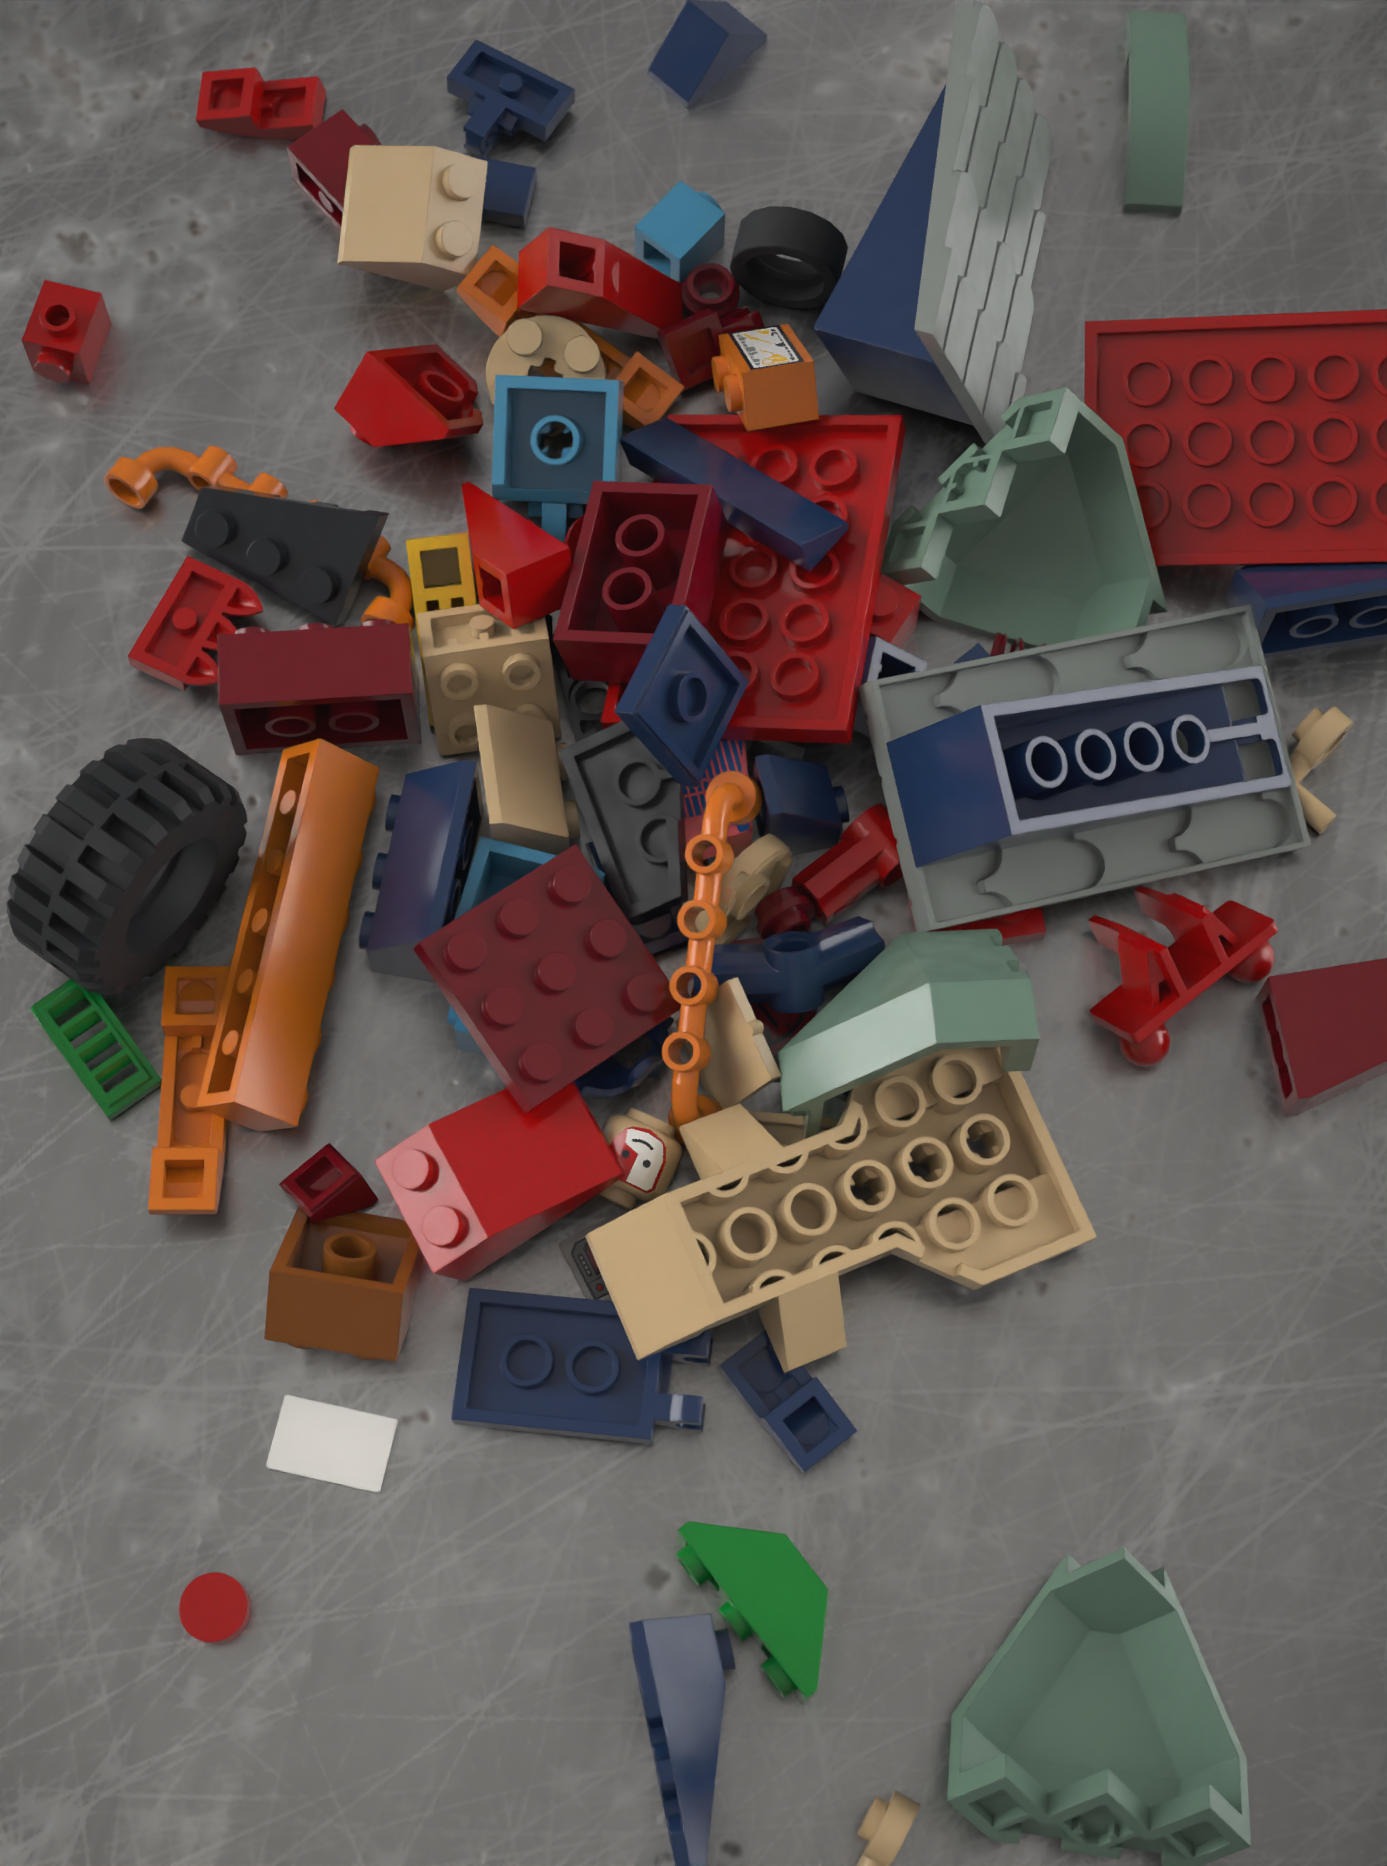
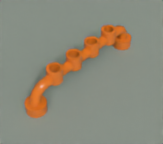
[104,445,415,632]
[662,771,763,1144]

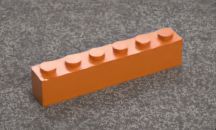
[196,738,380,1132]

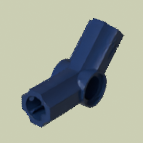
[693,916,885,1013]

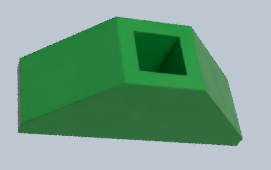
[675,1521,829,1705]

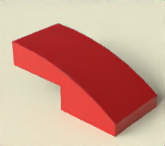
[196,67,326,140]

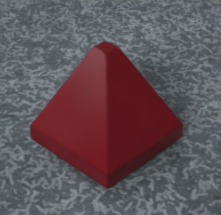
[279,1143,379,1223]

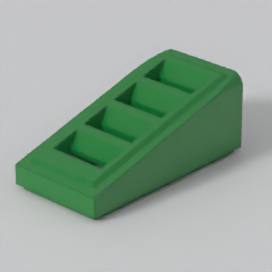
[30,979,162,1121]

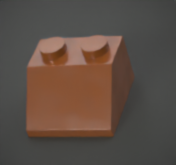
[264,1206,423,1362]

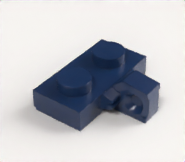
[447,40,575,158]

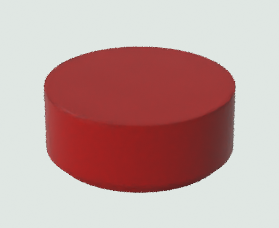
[179,1572,251,1645]

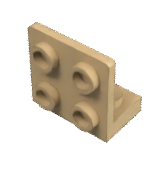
[417,604,561,756]

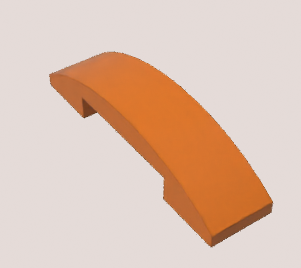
[456,244,685,429]
[148,966,230,1215]

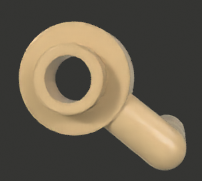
[1289,706,1354,834]
[857,1790,920,1866]

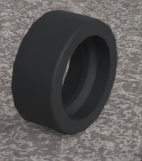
[730,206,848,308]

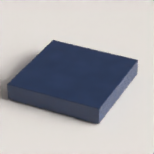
[614,604,749,787]

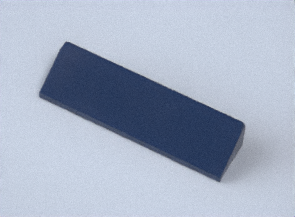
[620,417,849,572]

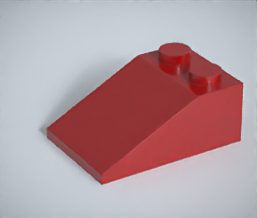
[374,1082,626,1281]

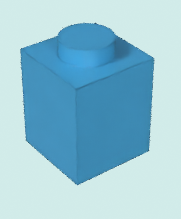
[635,180,725,284]

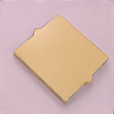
[675,977,781,1109]

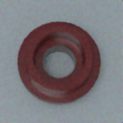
[681,263,740,320]
[754,886,817,939]

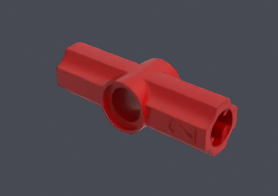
[791,804,903,924]

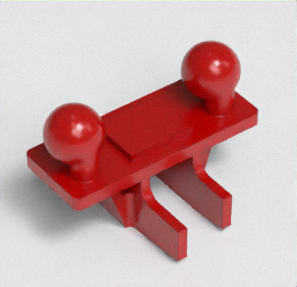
[1087,885,1278,1067]

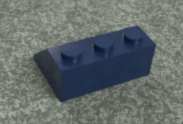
[1225,562,1387,659]
[359,760,484,983]

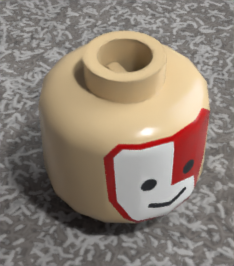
[598,1108,683,1210]

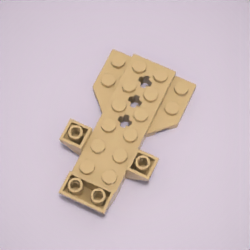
[585,1047,1097,1373]

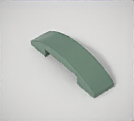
[1123,10,1190,213]

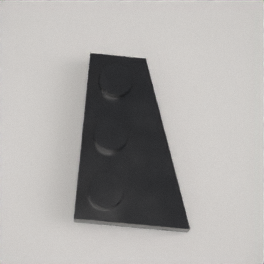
[181,484,389,625]
[559,721,689,926]

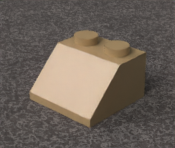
[337,145,488,292]
[474,704,581,855]

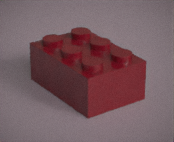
[553,481,729,683]
[217,619,422,755]

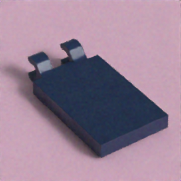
[451,1288,713,1444]

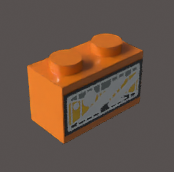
[712,324,819,431]

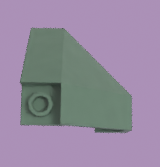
[881,387,1168,649]
[774,929,1040,1139]
[947,1547,1251,1866]

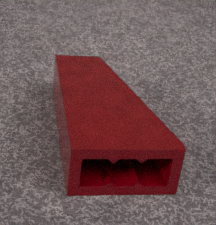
[1256,958,1387,1117]

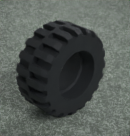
[6,738,248,994]

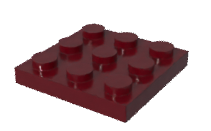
[413,844,681,1114]

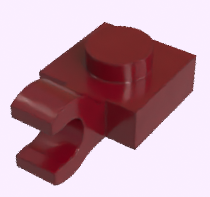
[656,306,765,391]

